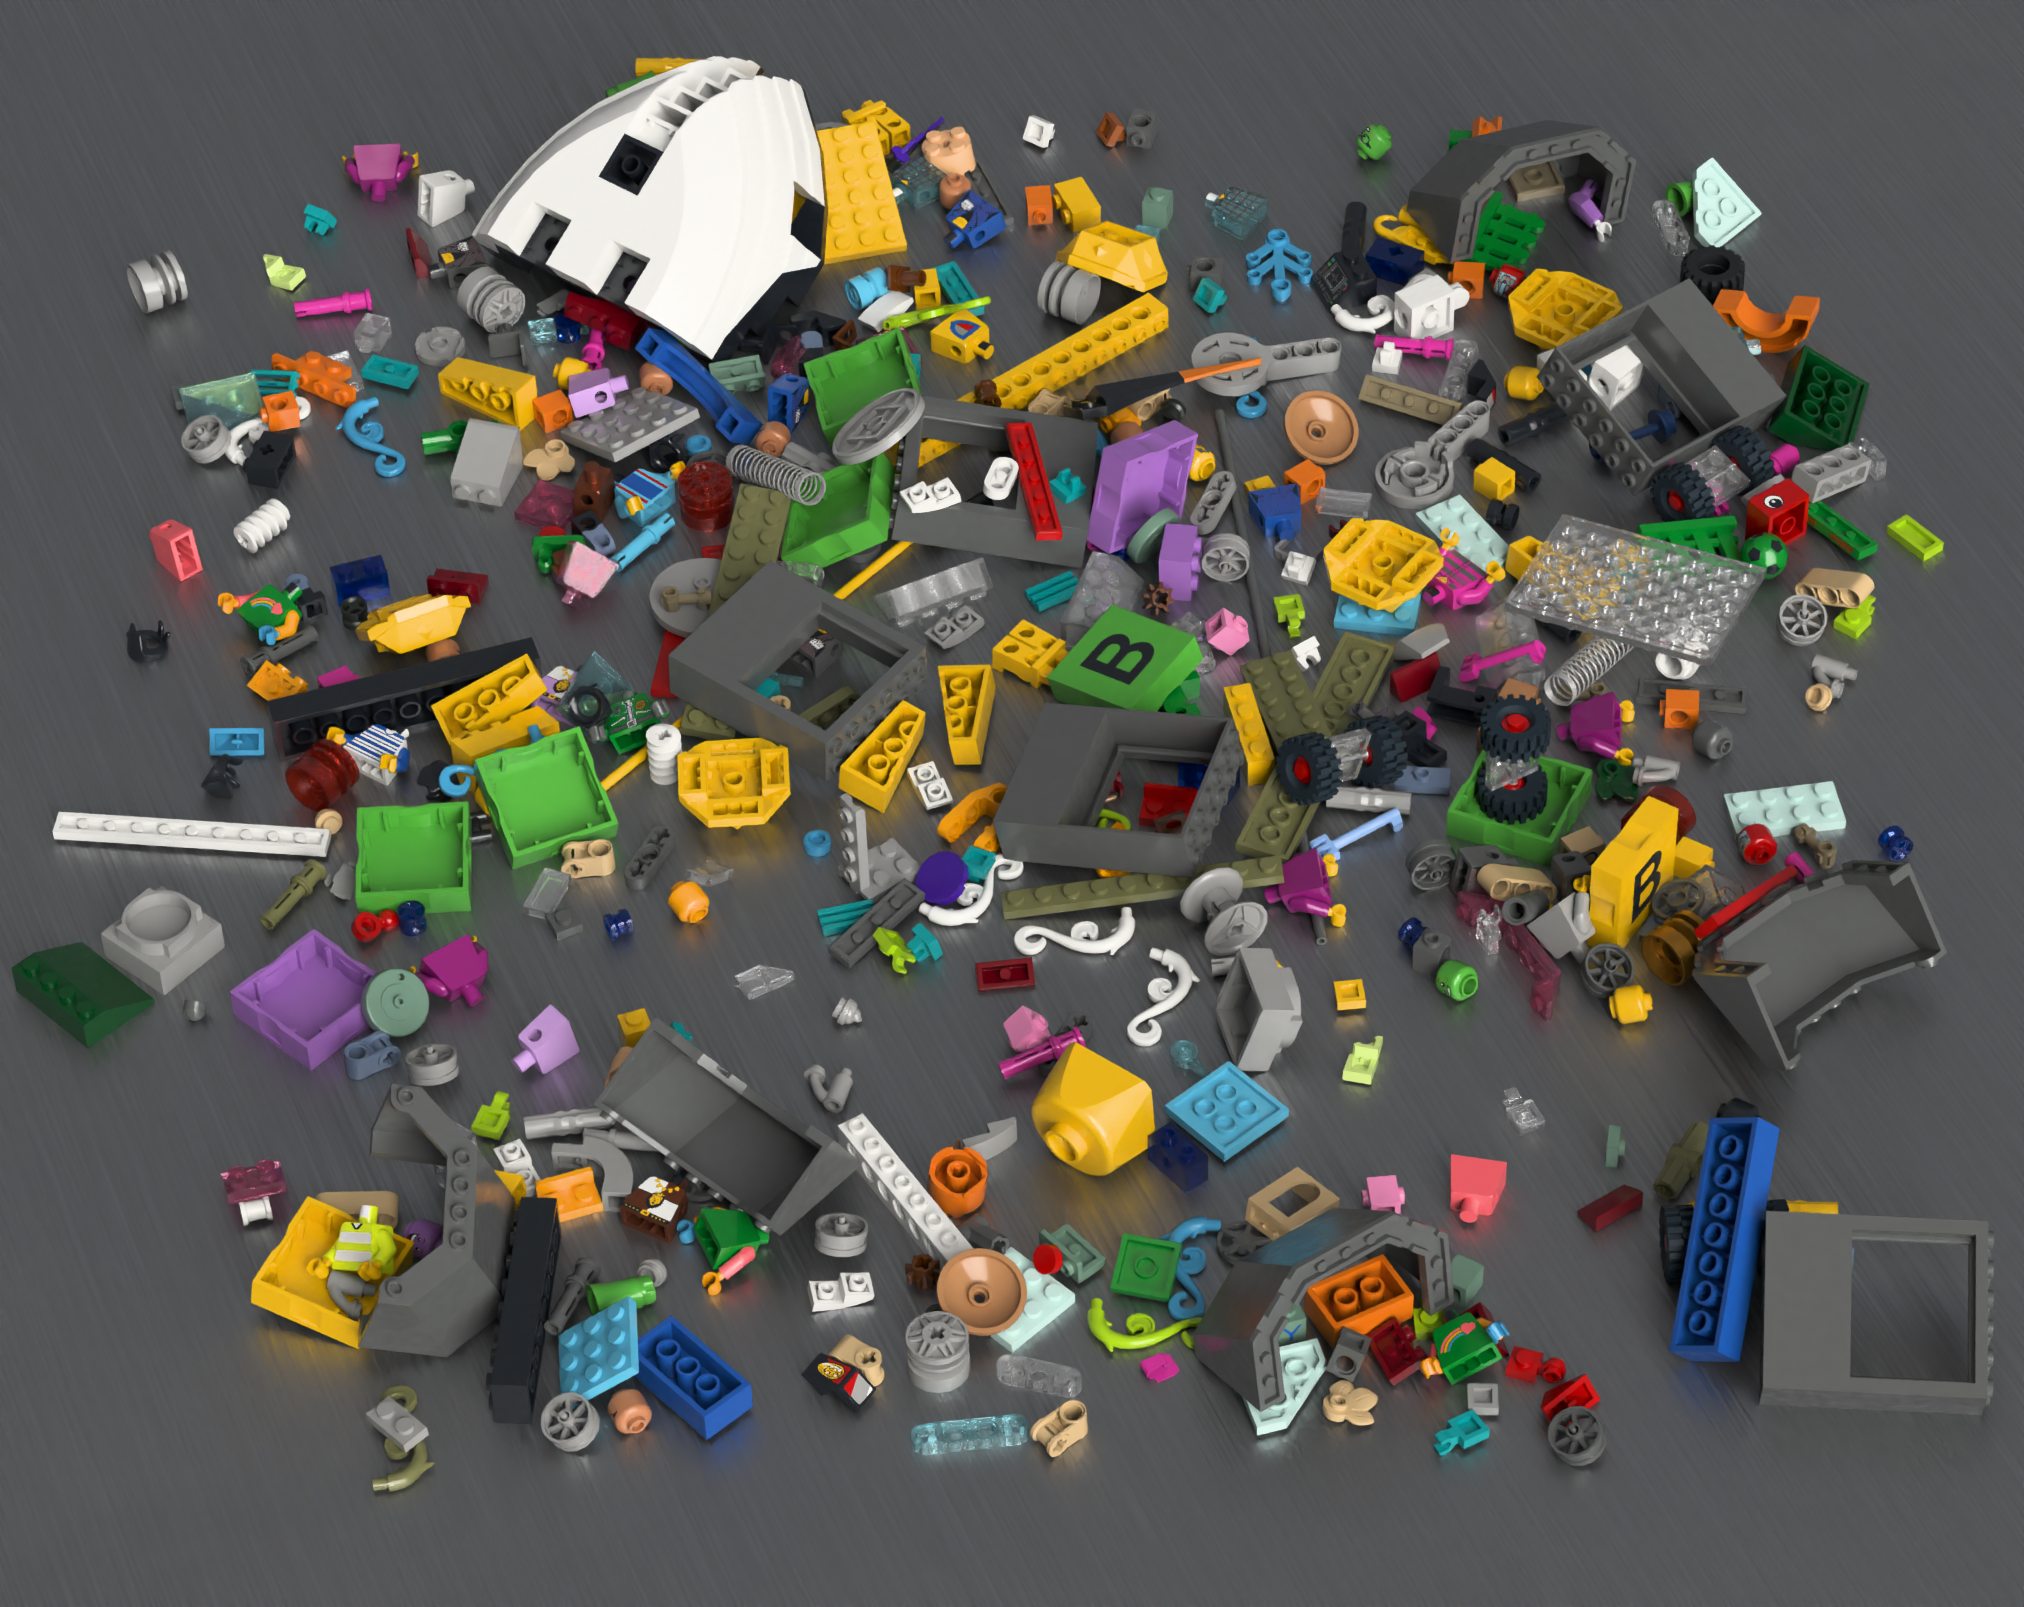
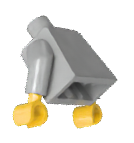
[1527,875,1595,965]

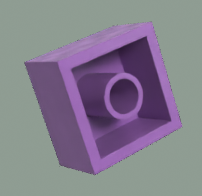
[1159,523,1202,601]

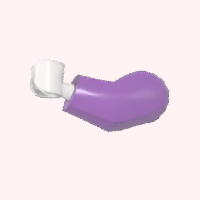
[1568,179,1611,242]

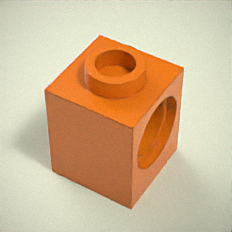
[1025,185,1053,225]
[1448,261,1485,299]
[532,389,574,434]
[259,391,300,432]
[1284,459,1326,505]
[1659,689,1699,729]

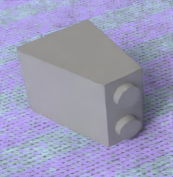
[450,418,524,507]

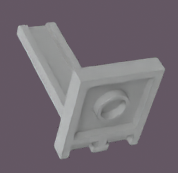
[837,793,921,905]

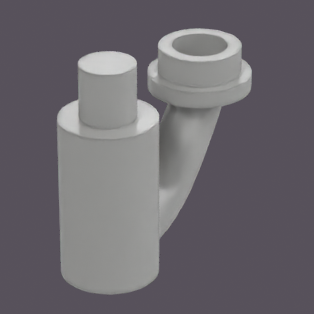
[1811,654,1858,699]
[1632,755,1680,787]
[804,1064,853,1113]
[327,1269,378,1321]

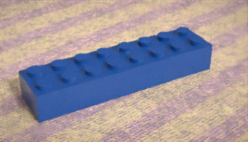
[1669,1117,1780,1362]

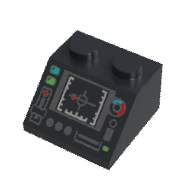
[1311,247,1377,313]

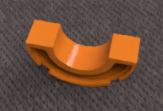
[1713,289,1820,353]

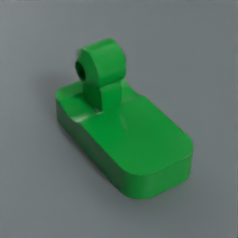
[532,535,586,573]

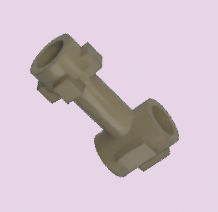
[661,586,712,613]
[1557,682,1609,701]
[1794,823,1837,869]

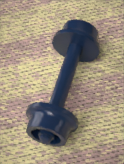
[1589,409,1677,463]

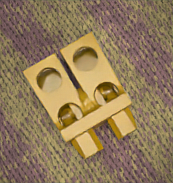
[841,100,911,156]
[992,619,1069,689]

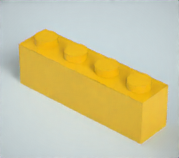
[1223,683,1275,786]

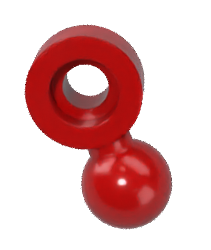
[351,909,399,942]

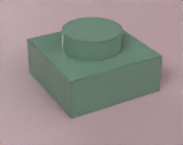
[1605,1125,1626,1168]

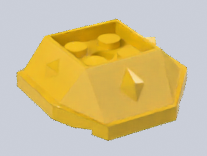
[1055,220,1168,292]
[1508,269,1623,351]
[1323,518,1444,613]
[356,594,471,654]
[677,738,791,829]

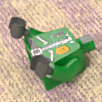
[587,691,671,755]

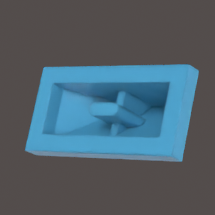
[209,728,265,756]

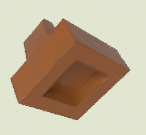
[1095,112,1127,147]

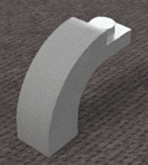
[551,1136,635,1212]

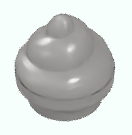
[831,996,862,1025]
[637,1258,667,1287]

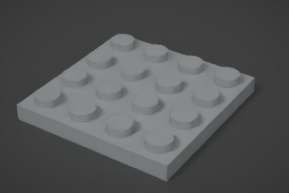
[559,387,700,462]

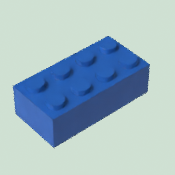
[634,1315,753,1440]

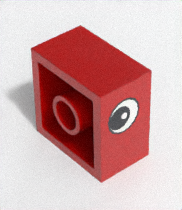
[1745,478,1810,545]

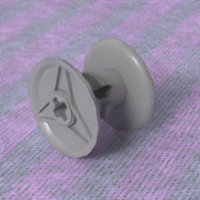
[1180,867,1267,956]

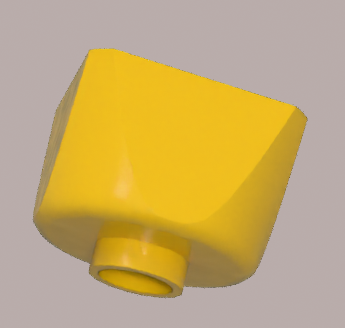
[1031,1042,1156,1176]

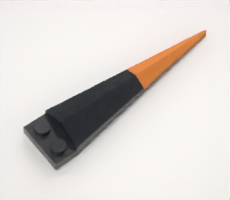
[1063,357,1262,420]

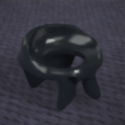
[649,433,690,474]
[126,620,170,663]
[568,683,613,728]
[201,754,243,798]
[416,760,460,803]

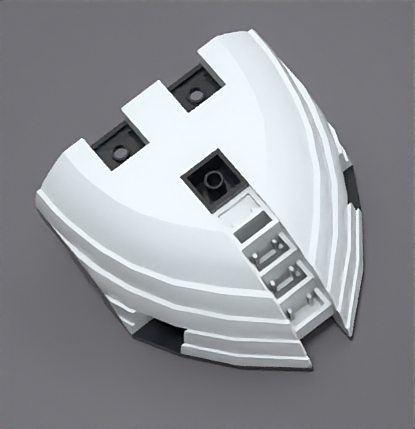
[472,56,828,363]

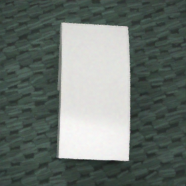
[858,291,914,333]
[900,477,961,513]
[907,761,953,810]
[493,1139,541,1197]
[807,1272,874,1312]

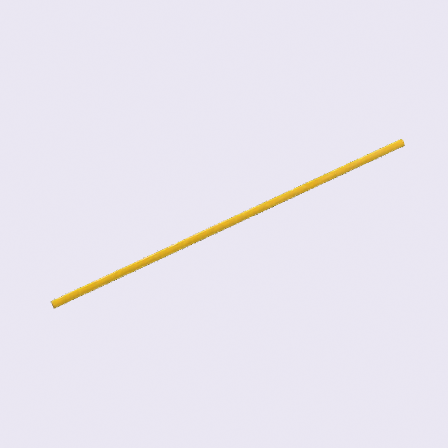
[600,541,913,791]

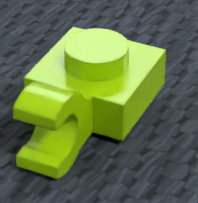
[1273,594,1305,638]
[1833,595,1876,639]
[872,927,916,974]
[471,1091,511,1140]
[1412,1287,1443,1340]

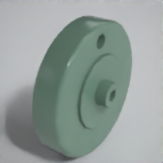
[1127,508,1180,563]
[361,968,429,1038]

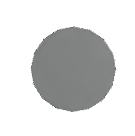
[414,327,466,367]

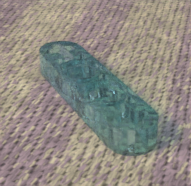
[910,1414,1030,1455]

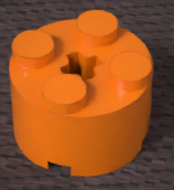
[926,1146,988,1218]

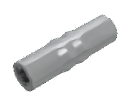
[1326,786,1412,815]
[524,1106,614,1140]

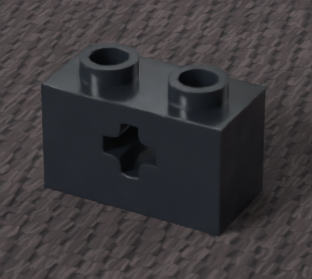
[244,431,296,489]

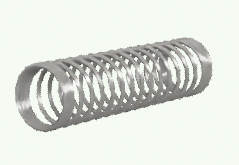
[726,444,826,506]
[1544,616,1642,706]

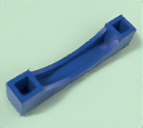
[635,328,763,445]

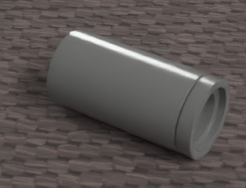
[1502,890,1550,925]

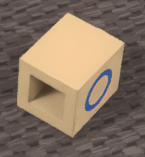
[1560,826,1605,866]

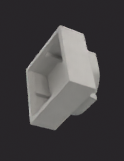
[101,885,225,996]
[1213,947,1303,1071]

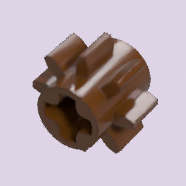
[1139,582,1175,616]
[905,1254,941,1291]

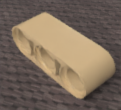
[1794,568,1874,608]
[1477,864,1558,903]
[315,1191,400,1229]

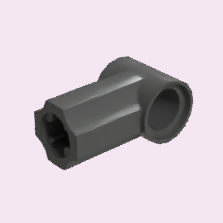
[956,1213,1010,1255]

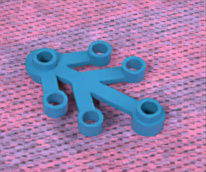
[1246,229,1313,301]

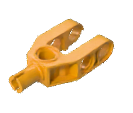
[937,782,1008,853]

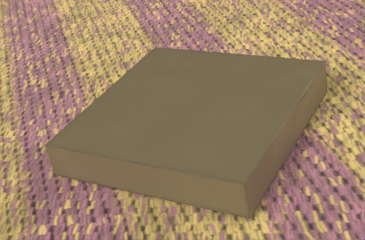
[1507,161,1565,202]

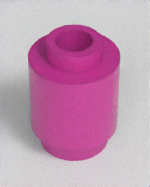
[1769,443,1800,477]

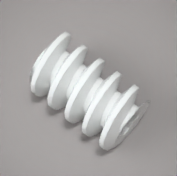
[233,498,290,553]
[646,723,683,785]

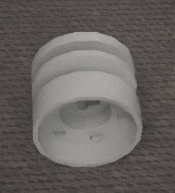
[126,249,188,314]
[1037,261,1101,325]
[457,266,525,334]
[905,1311,971,1393]

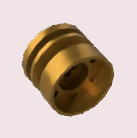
[1641,910,1711,986]

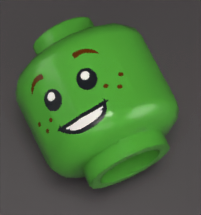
[1436,959,1478,1001]

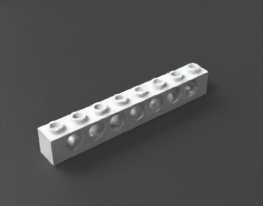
[837,1113,974,1271]

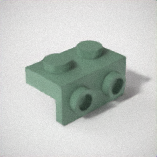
[708,355,766,395]
[1039,1223,1106,1284]

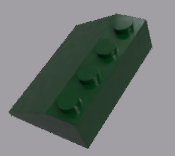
[1768,345,1870,451]
[11,942,155,1049]

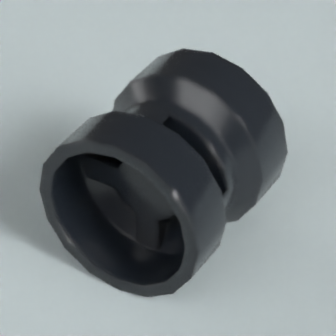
[1485,498,1520,531]

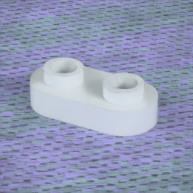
[983,457,1019,500]

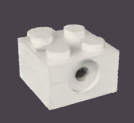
[1394,274,1470,339]
[1587,345,1645,411]

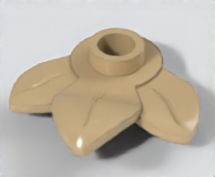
[523,439,575,481]
[1322,1380,1378,1425]

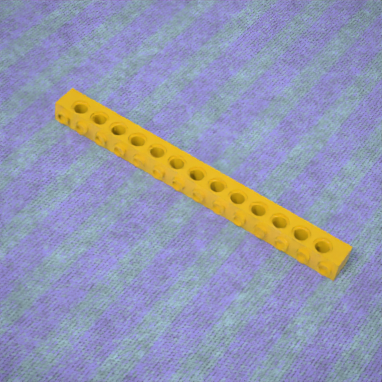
[883,293,1168,476]

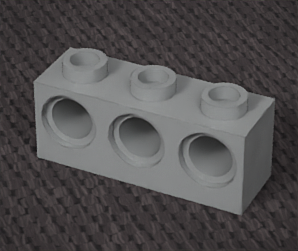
[1792,444,1872,503]

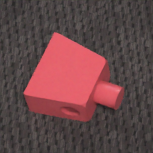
[149,519,203,582]
[1450,1154,1507,1223]

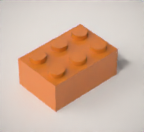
[1304,1254,1414,1350]

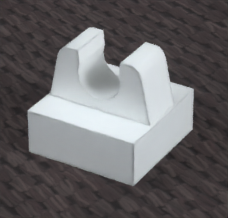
[1023,115,1055,148]
[1372,341,1403,375]
[1281,551,1317,586]
[1291,636,1321,672]

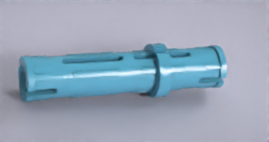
[609,513,675,572]

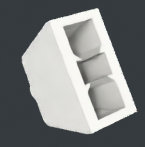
[417,170,475,227]

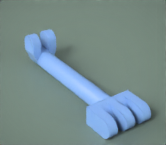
[1309,807,1403,860]

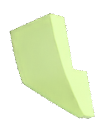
[263,254,306,291]
[1342,1036,1383,1085]

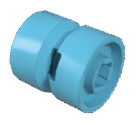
[844,267,891,311]

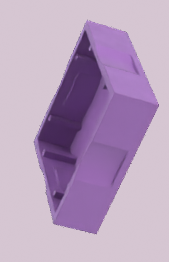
[1087,420,1198,554]
[229,929,377,1071]

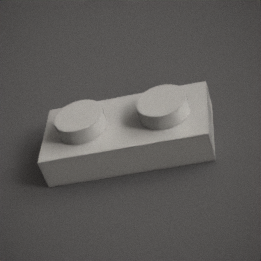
[366,1396,429,1453]

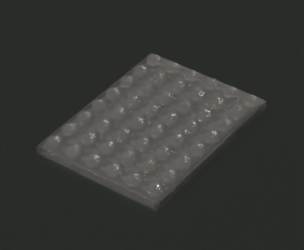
[1504,514,1766,667]

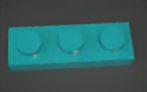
[931,261,985,316]

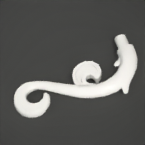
[1331,274,1433,334]
[225,396,311,467]
[919,853,1024,926]
[1014,907,1135,955]
[1126,947,1200,1047]

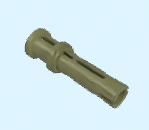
[259,859,327,930]

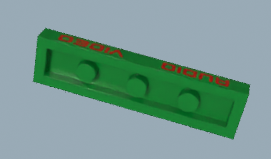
[1807,501,1879,560]

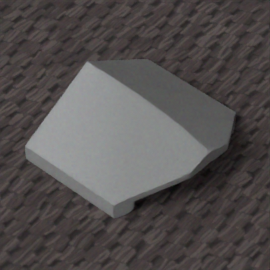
[1393,622,1450,660]

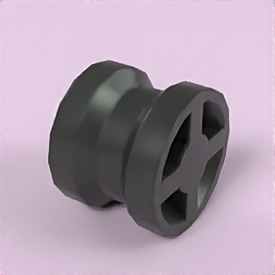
[1155,398,1186,426]
[341,596,368,630]

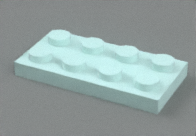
[1415,494,1509,573]
[1723,781,1846,841]

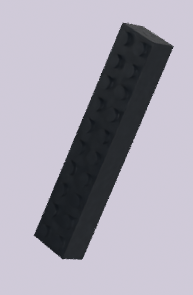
[267,637,542,762]

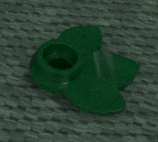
[1595,759,1646,804]

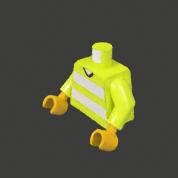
[306,1205,397,1281]

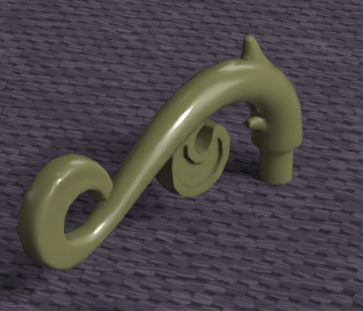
[372,1385,434,1492]

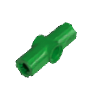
[420,420,498,455]

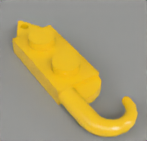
[1372,215,1454,265]

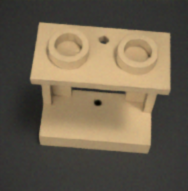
[1245,1167,1340,1241]

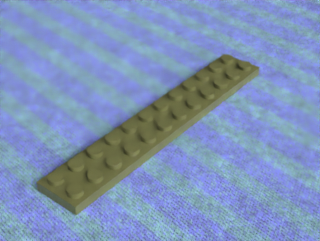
[680,484,792,741]
[1235,631,1395,864]

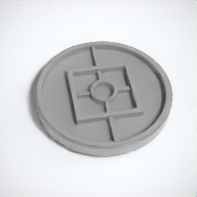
[832,388,925,465]
[650,558,722,638]

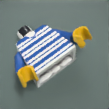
[326,724,410,786]

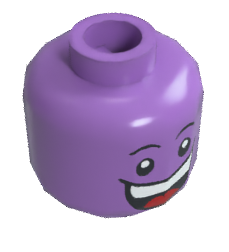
[402,1218,443,1259]

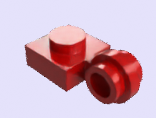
[1505,1346,1566,1384]

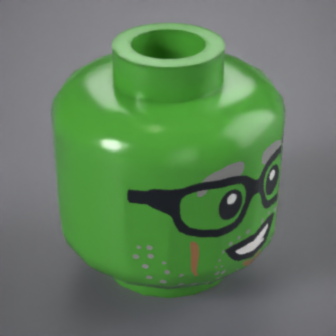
[1356,123,1393,161]

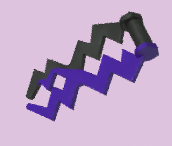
[885,116,945,176]

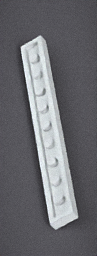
[52,812,331,857]

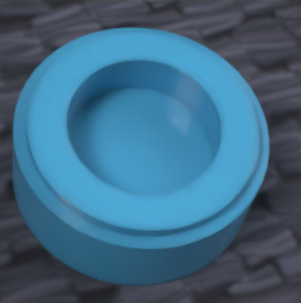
[685,435,712,459]
[803,830,831,857]

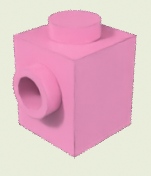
[1204,608,1250,656]
[1003,1005,1051,1053]
[1361,1175,1405,1214]

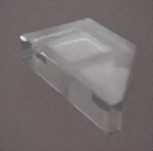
[734,965,795,1000]

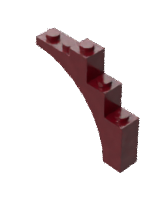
[564,292,662,351]

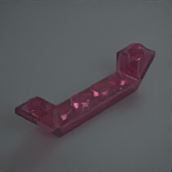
[1455,890,1561,1022]

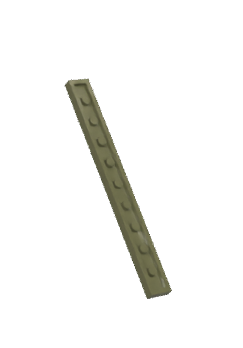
[1001,855,1284,920]

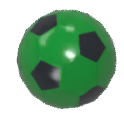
[1740,532,1788,580]

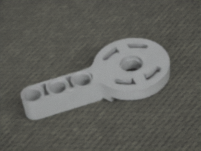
[1191,333,1341,396]
[1375,400,1490,510]

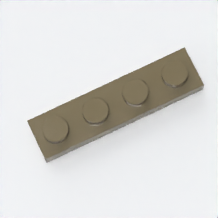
[1358,374,1464,425]

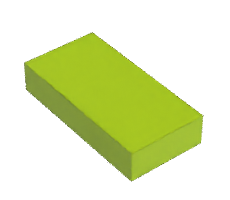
[1886,514,1944,562]

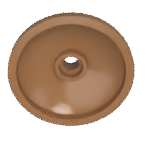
[1283,390,1359,465]
[936,1248,1027,1336]

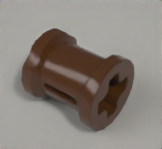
[974,379,1002,407]

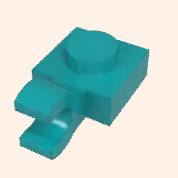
[1433,1409,1490,1456]

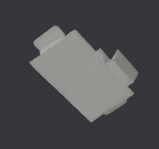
[536,289,569,317]
[324,860,357,901]

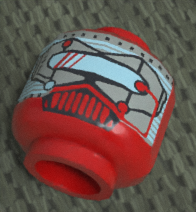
[1489,263,1526,300]
[1737,824,1777,865]

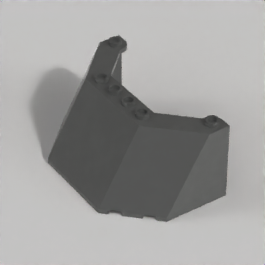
[1406,120,1636,263]
[1692,860,1947,1071]
[594,1017,861,1236]
[358,1083,515,1358]
[1193,1208,1454,1412]

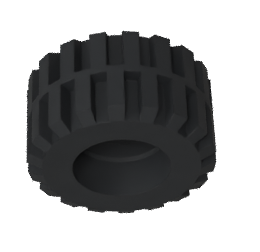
[1680,245,1745,306]

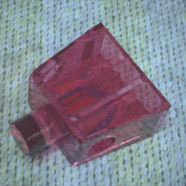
[556,541,619,608]

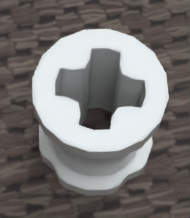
[238,1194,273,1226]

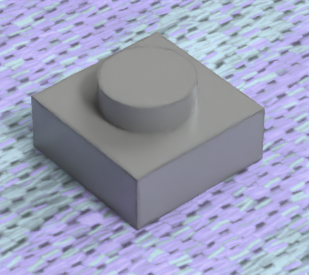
[1467,1383,1499,1415]

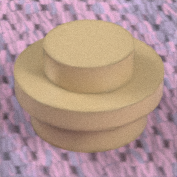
[1805,684,1832,711]
[315,809,342,835]

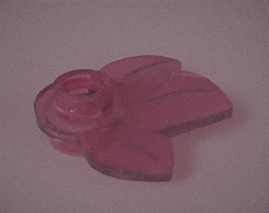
[771,335,807,378]

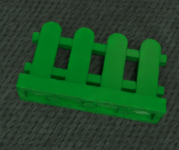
[1460,190,1545,272]
[1631,515,1745,585]

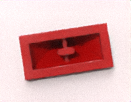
[1540,1374,1601,1427]

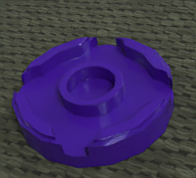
[916,851,969,906]

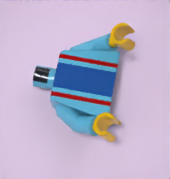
[613,461,689,528]

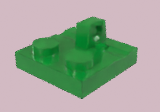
[1110,1233,1183,1303]

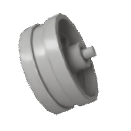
[181,415,232,464]
[1202,533,1250,582]
[1776,594,1828,647]
[405,1043,460,1086]
[814,1212,868,1257]
[540,1392,600,1452]

